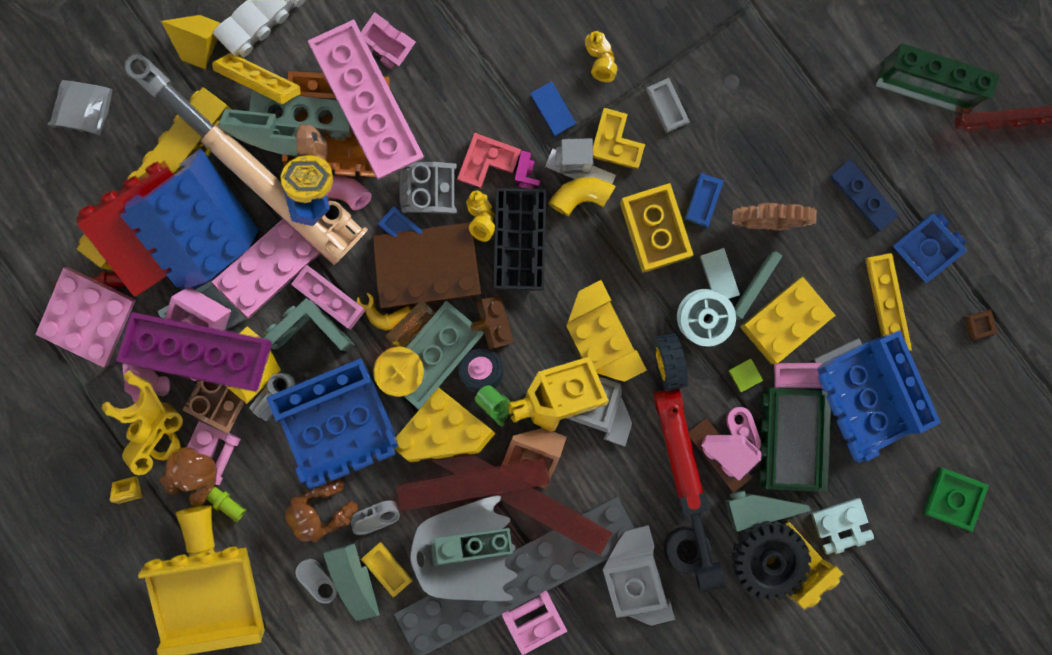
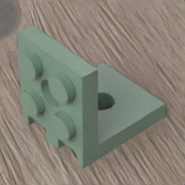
[264,298,355,352]

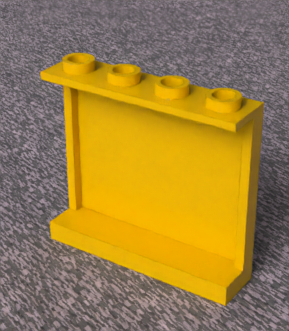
[138,547,265,655]

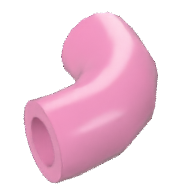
[326,175,372,210]

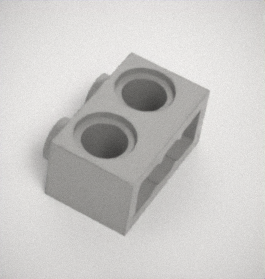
[555,139,593,174]

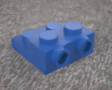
[893,212,967,284]

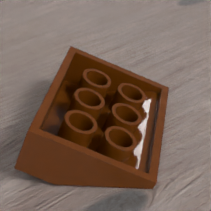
[373,222,482,309]

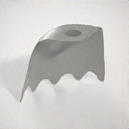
[410,496,517,601]

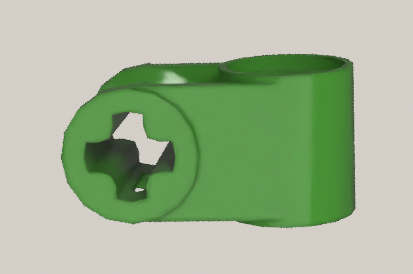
[475,385,511,427]

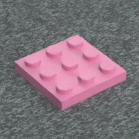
[35,266,136,368]

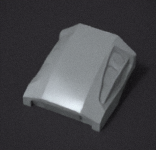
[47,80,113,136]
[400,162,457,214]

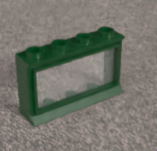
[875,43,1000,116]
[758,388,831,493]

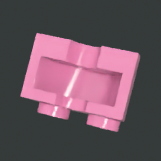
[361,12,416,69]

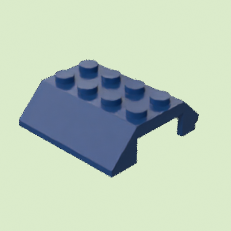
[120,149,259,289]
[817,330,941,463]
[266,358,398,490]

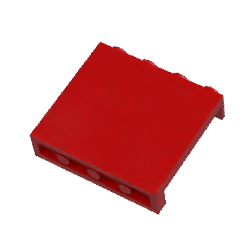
[76,160,174,297]

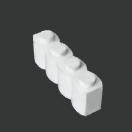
[213,0,306,57]

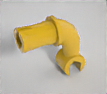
[357,293,415,332]

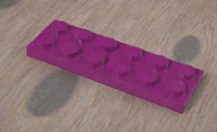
[116,312,272,392]

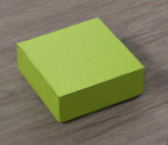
[728,359,763,392]

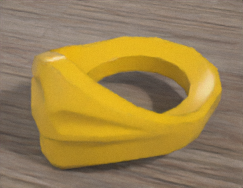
[150,432,181,461]

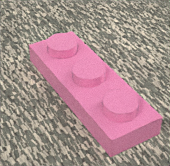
[291,265,366,330]

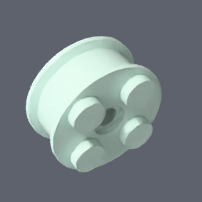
[677,289,736,346]

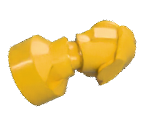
[585,31,618,82]
[466,191,495,242]

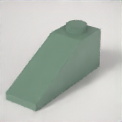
[725,490,810,531]

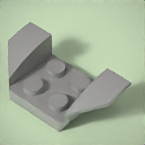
[567,376,632,447]
[603,525,675,626]

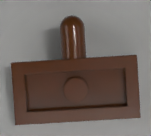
[470,295,514,350]

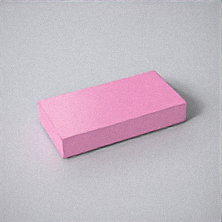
[774,363,823,389]

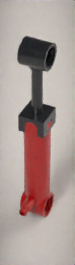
[653,389,726,593]

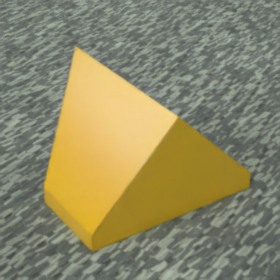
[161,15,221,70]

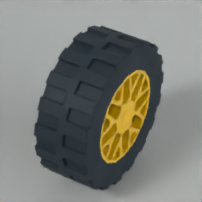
[653,333,688,392]

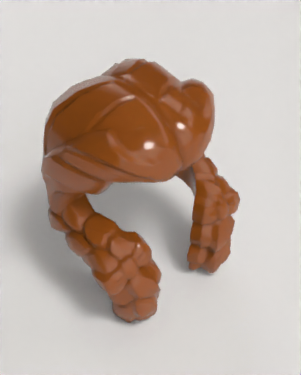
[159,447,217,507]
[285,478,359,543]

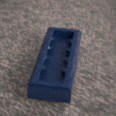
[829,159,899,232]

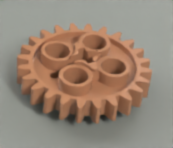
[732,203,816,230]

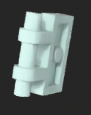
[811,498,874,555]

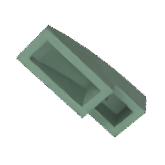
[218,109,299,156]
[323,544,380,621]

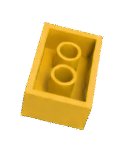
[620,183,693,273]
[739,277,835,364]

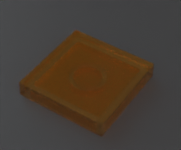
[386,300,435,347]

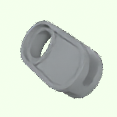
[350,501,400,535]
[295,559,338,604]

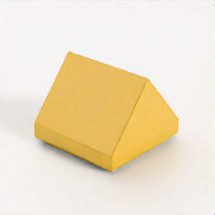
[110,476,143,504]

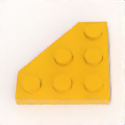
[394,387,495,462]

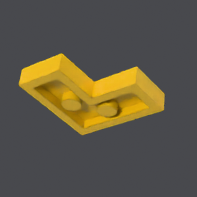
[593,108,645,170]

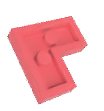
[457,133,521,189]

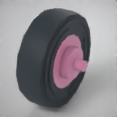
[459,348,504,393]

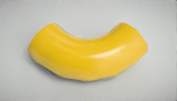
[548,177,616,216]

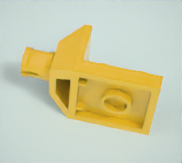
[508,357,609,432]

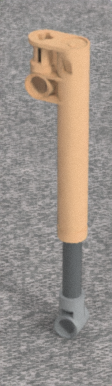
[125,55,368,265]

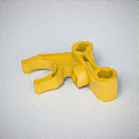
[102,371,183,475]

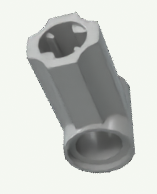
[249,373,296,421]

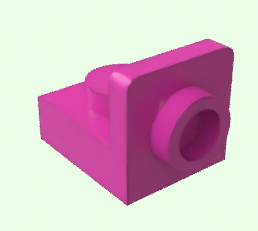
[514,151,540,189]

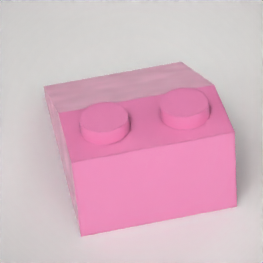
[165,287,231,382]

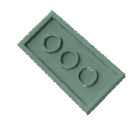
[404,301,485,409]

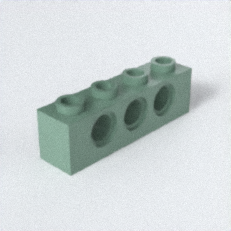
[249,91,353,140]

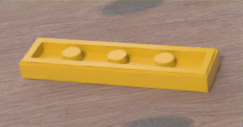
[212,53,301,104]
[865,253,912,351]

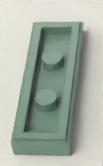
[734,251,782,320]

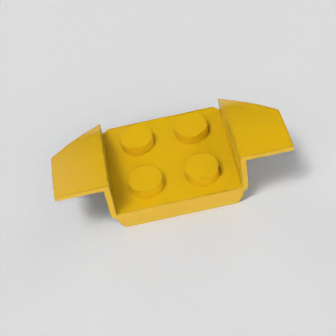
[566,280,647,382]

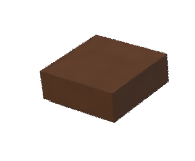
[964,310,998,340]

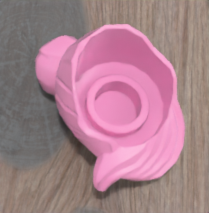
[123,364,170,403]

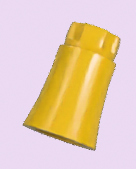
[175,505,215,557]

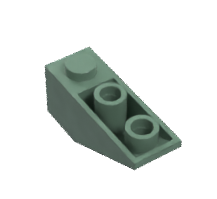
[430,528,513,567]

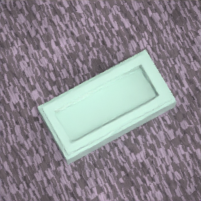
[699,248,740,299]

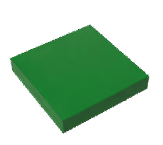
[923,467,989,532]

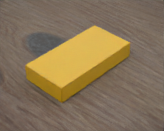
[361,542,413,598]

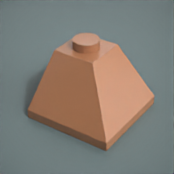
[499,428,567,489]

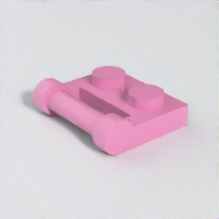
[187,421,241,485]
[502,591,567,655]

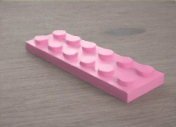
[308,20,424,180]

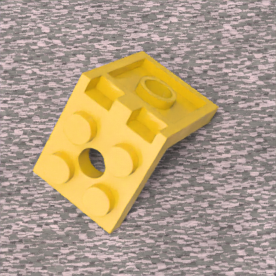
[766,521,843,610]

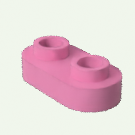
[726,407,761,450]

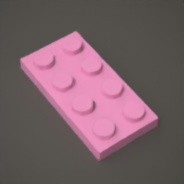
[212,219,321,319]

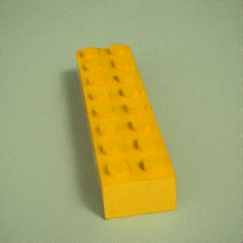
[77,87,232,272]

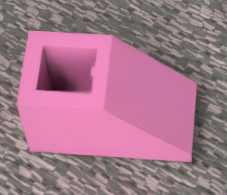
[701,435,761,480]

